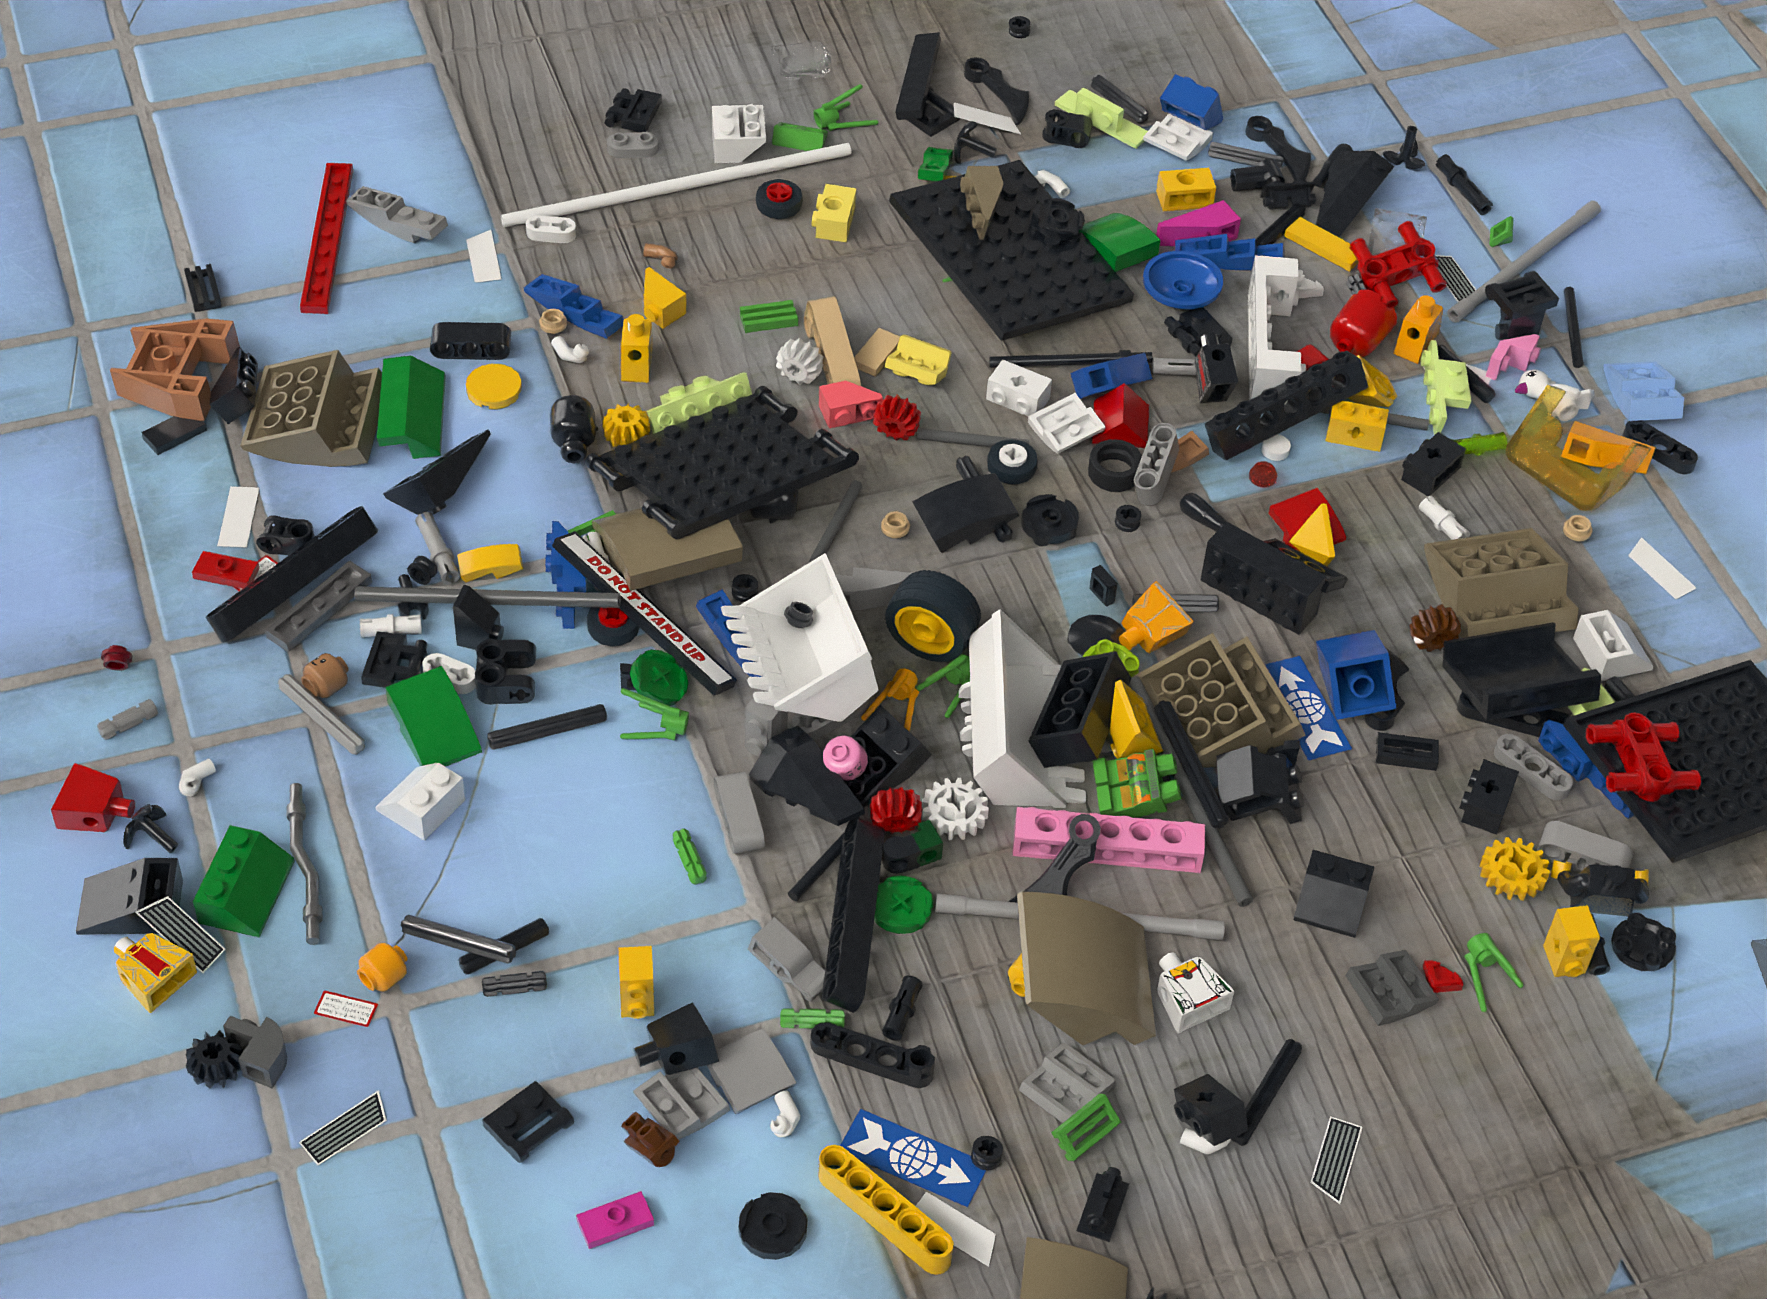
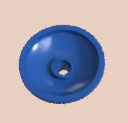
[1143,251,1223,310]

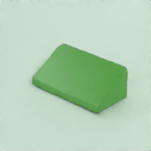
[772,122,828,151]

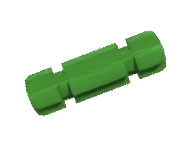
[673,828,707,885]
[780,1008,845,1028]

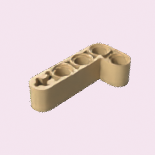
[804,296,861,386]

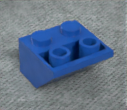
[1160,74,1223,130]

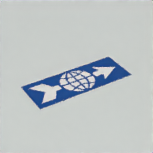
[1265,656,1352,760]
[840,1109,986,1207]

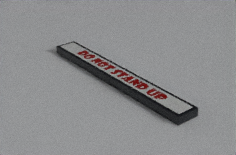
[552,531,737,696]

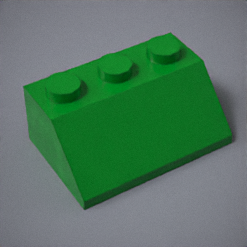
[193,825,295,938]

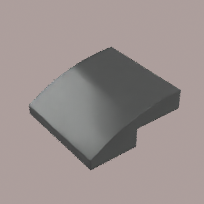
[1345,950,1439,1026]

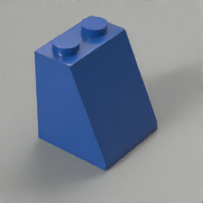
[1316,630,1396,720]

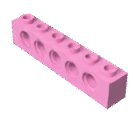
[1013,807,1205,873]

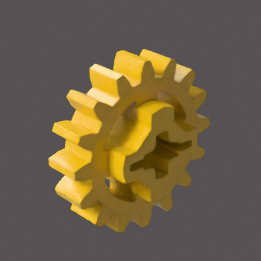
[1479,837,1550,901]

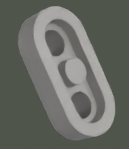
[607,132,658,158]

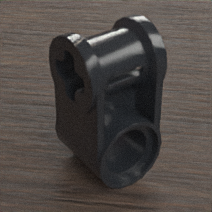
[1042,109,1093,148]
[256,515,315,556]

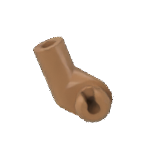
[643,243,678,269]

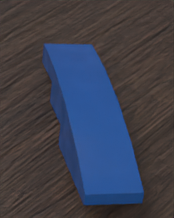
[1175,234,1285,270]
[524,274,624,339]
[696,589,763,677]

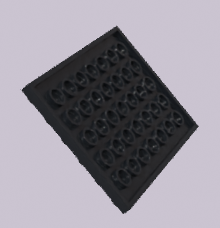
[889,160,1134,341]
[1563,660,1767,863]

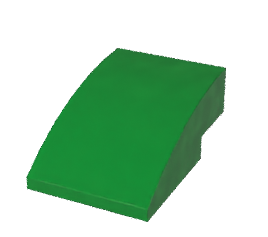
[1082,213,1160,272]
[385,666,482,767]

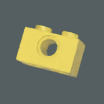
[812,184,856,242]

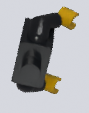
[1550,859,1649,917]

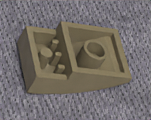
[1019,1237,1128,1299]

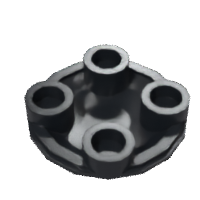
[1067,615,1125,656]
[1611,913,1676,971]

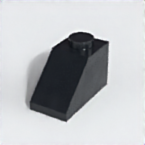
[453,585,504,650]

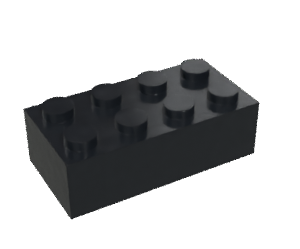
[1200,521,1326,635]
[1028,651,1131,768]

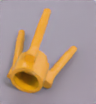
[861,668,919,732]

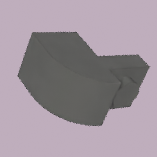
[223,1016,287,1088]

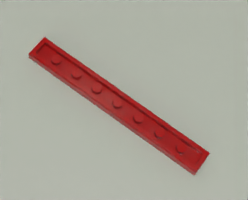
[300,163,353,314]

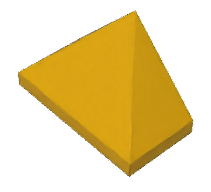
[1289,504,1335,566]

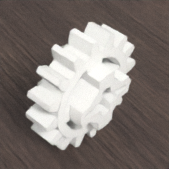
[922,778,989,840]

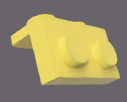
[885,335,952,385]

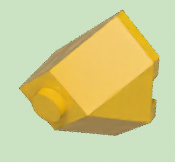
[1345,355,1397,407]

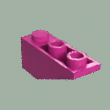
[1156,200,1241,246]

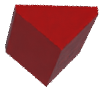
[1092,383,1149,448]

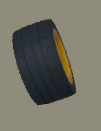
[885,570,981,662]

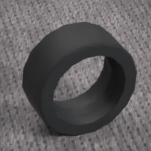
[1088,439,1142,492]

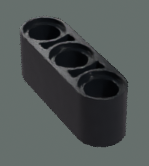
[430,322,512,360]

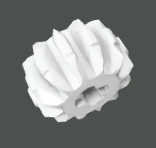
[776,338,824,385]

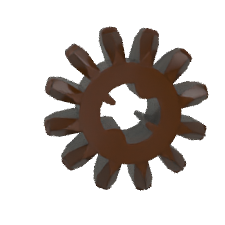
[1409,604,1461,652]

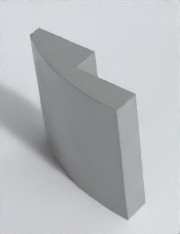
[707,1029,796,1114]
[1019,1042,1116,1123]
[633,1068,730,1139]

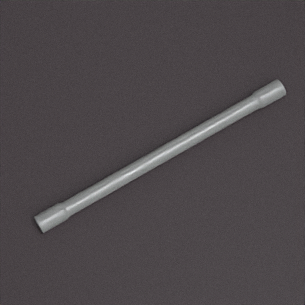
[1447,201,1601,323]
[935,893,1224,940]

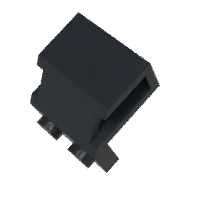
[1216,745,1304,824]

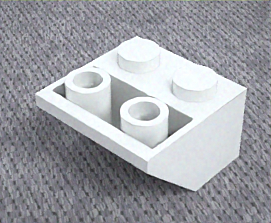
[712,104,766,163]
[1573,610,1654,681]

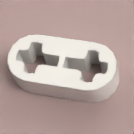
[526,215,576,243]
[422,653,476,694]

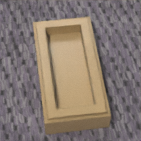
[854,328,900,377]

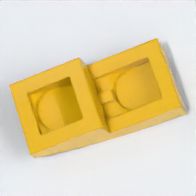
[457,544,524,583]

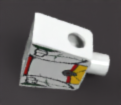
[1157,952,1234,1033]

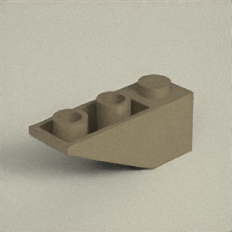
[960,166,1004,240]

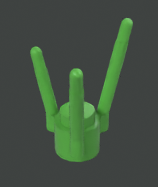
[813,84,879,131]
[916,654,970,718]
[620,688,689,740]
[1464,933,1524,1012]

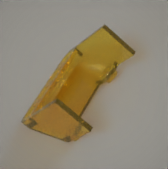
[1506,384,1651,511]

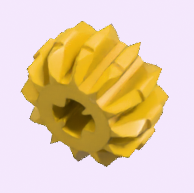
[602,402,650,447]

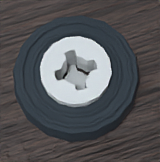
[987,439,1038,484]

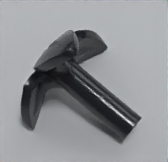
[954,121,997,164]
[1382,126,1425,169]
[123,804,178,853]

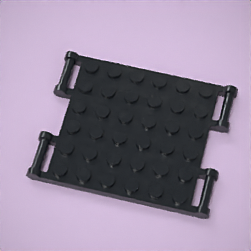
[585,386,859,539]

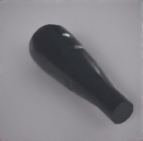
[1313,144,1353,187]
[1180,493,1226,532]

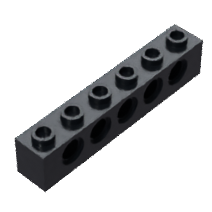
[1204,351,1368,461]

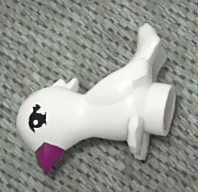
[1515,369,1594,422]

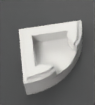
[1296,275,1324,299]

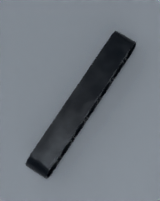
[205,506,378,643]
[822,817,885,1013]

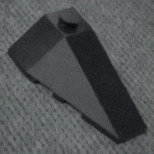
[1316,151,1394,237]
[383,429,491,515]
[749,726,865,826]

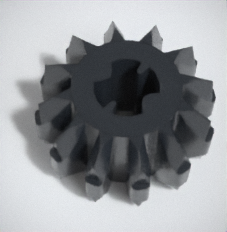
[186,1030,243,1089]

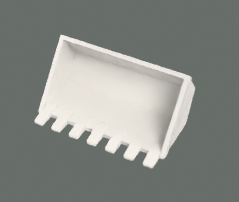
[721,553,879,722]
[959,609,1086,808]

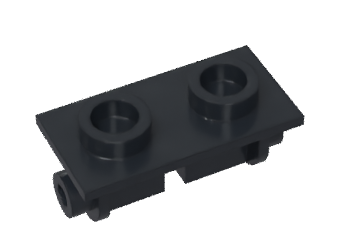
[1260,180,1316,209]
[1076,1167,1129,1242]

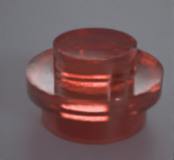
[1249,461,1277,487]

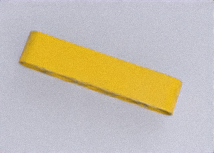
[818,1145,953,1275]

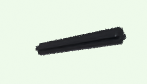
[1154,700,1229,829]

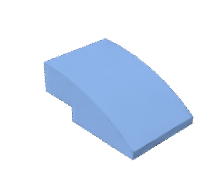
[1603,361,1684,421]

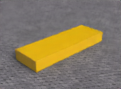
[1284,217,1358,272]

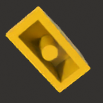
[644,267,687,329]

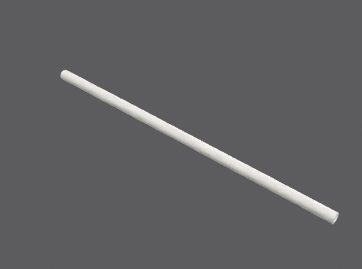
[501,143,851,228]

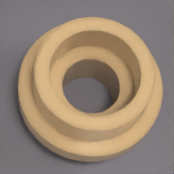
[539,309,567,334]
[881,511,910,538]
[1563,515,1592,541]

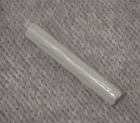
[278,674,365,755]

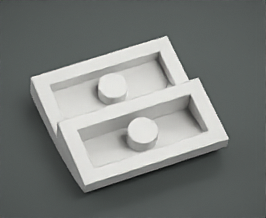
[1143,114,1213,161]
[1028,393,1105,454]

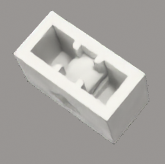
[986,360,1052,416]

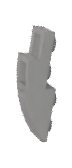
[346,186,448,243]
[793,567,911,611]

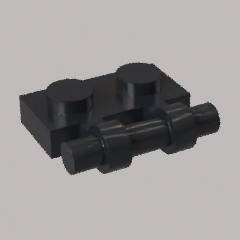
[604,88,662,132]
[1164,307,1233,357]
[361,631,428,688]

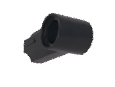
[1230,159,1285,191]

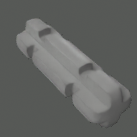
[97,699,158,740]

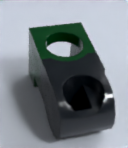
[882,819,943,874]

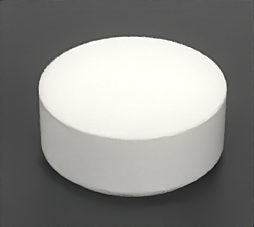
[1262,434,1291,461]

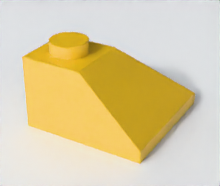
[1110,680,1163,759]

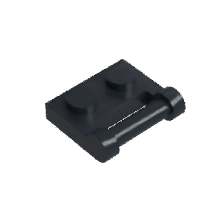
[896,86,961,137]
[1485,271,1559,321]
[482,1081,574,1163]

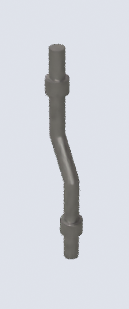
[286,783,322,945]

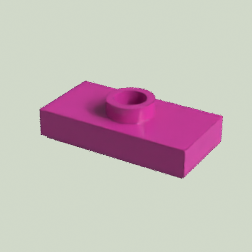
[576,1191,654,1249]

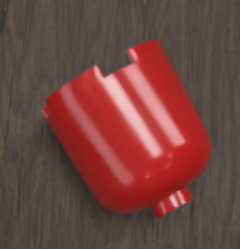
[1330,289,1397,358]

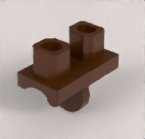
[621,1112,680,1167]

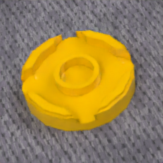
[466,363,522,409]

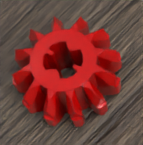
[873,394,922,441]
[870,787,923,834]

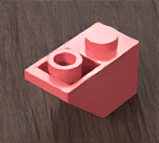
[819,381,883,429]

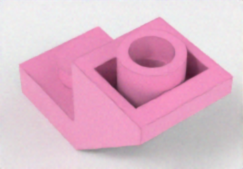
[1486,334,1541,380]

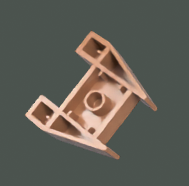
[110,318,240,421]

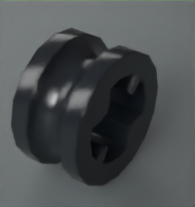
[1009,16,1030,39]
[1115,505,1142,532]
[407,555,437,585]
[732,574,758,602]
[971,1136,1003,1171]

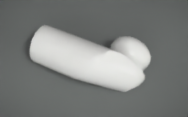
[551,336,589,364]
[179,758,216,797]

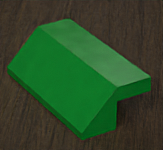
[377,355,446,459]

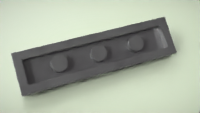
[265,561,372,652]

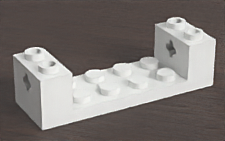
[1248,255,1306,404]

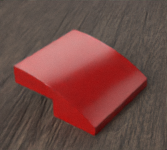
[1268,488,1346,551]

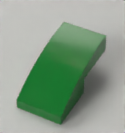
[918,147,953,181]

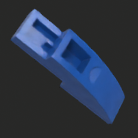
[545,521,586,629]
[1538,720,1635,819]

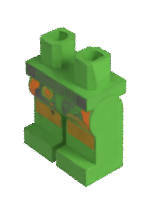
[1093,749,1182,818]

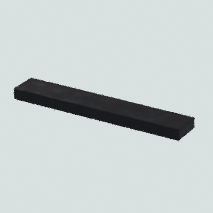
[895,32,941,120]

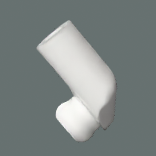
[1034,170,1070,198]
[770,1090,801,1137]
[1180,1128,1231,1155]

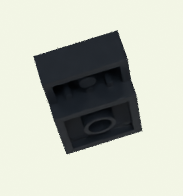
[912,473,1020,553]

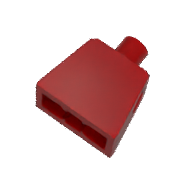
[51,763,135,832]

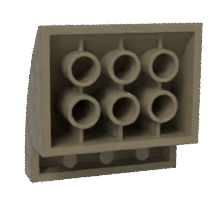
[240,350,382,467]
[592,508,743,591]
[1424,528,1579,638]
[1134,633,1306,768]
[1017,892,1156,1045]

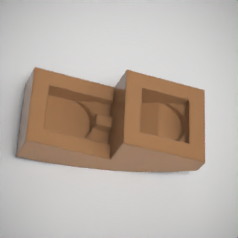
[1159,431,1209,473]

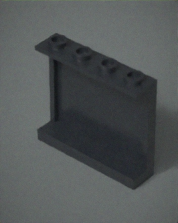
[1442,622,1601,721]

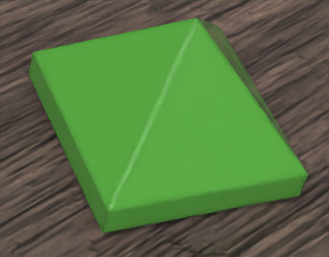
[1489,216,1514,247]

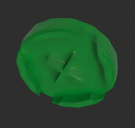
[630,649,688,706]
[874,876,933,934]

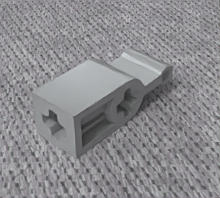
[748,917,825,1002]

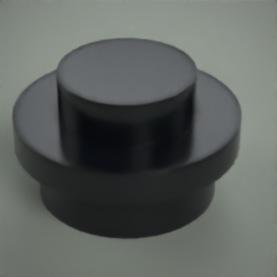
[784,602,813,628]

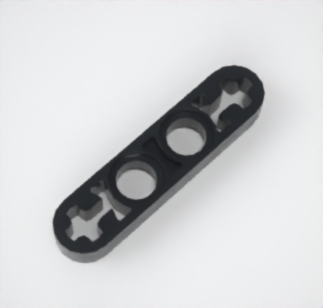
[1457,691,1571,737]

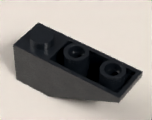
[209,347,258,424]

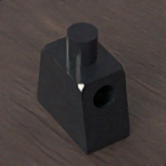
[633,1002,719,1075]

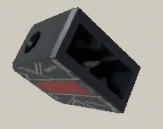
[1195,333,1238,403]

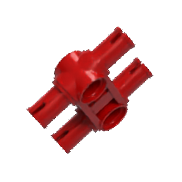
[1349,221,1447,308]
[1586,712,1701,802]

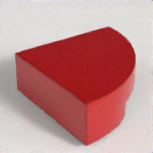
[1422,960,1464,993]

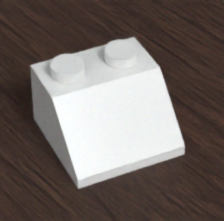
[376,763,465,841]

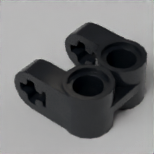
[475,639,536,705]

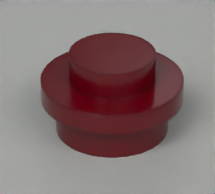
[101,645,133,671]

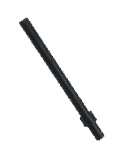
[989,350,1153,368]

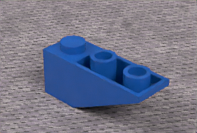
[1070,353,1153,399]

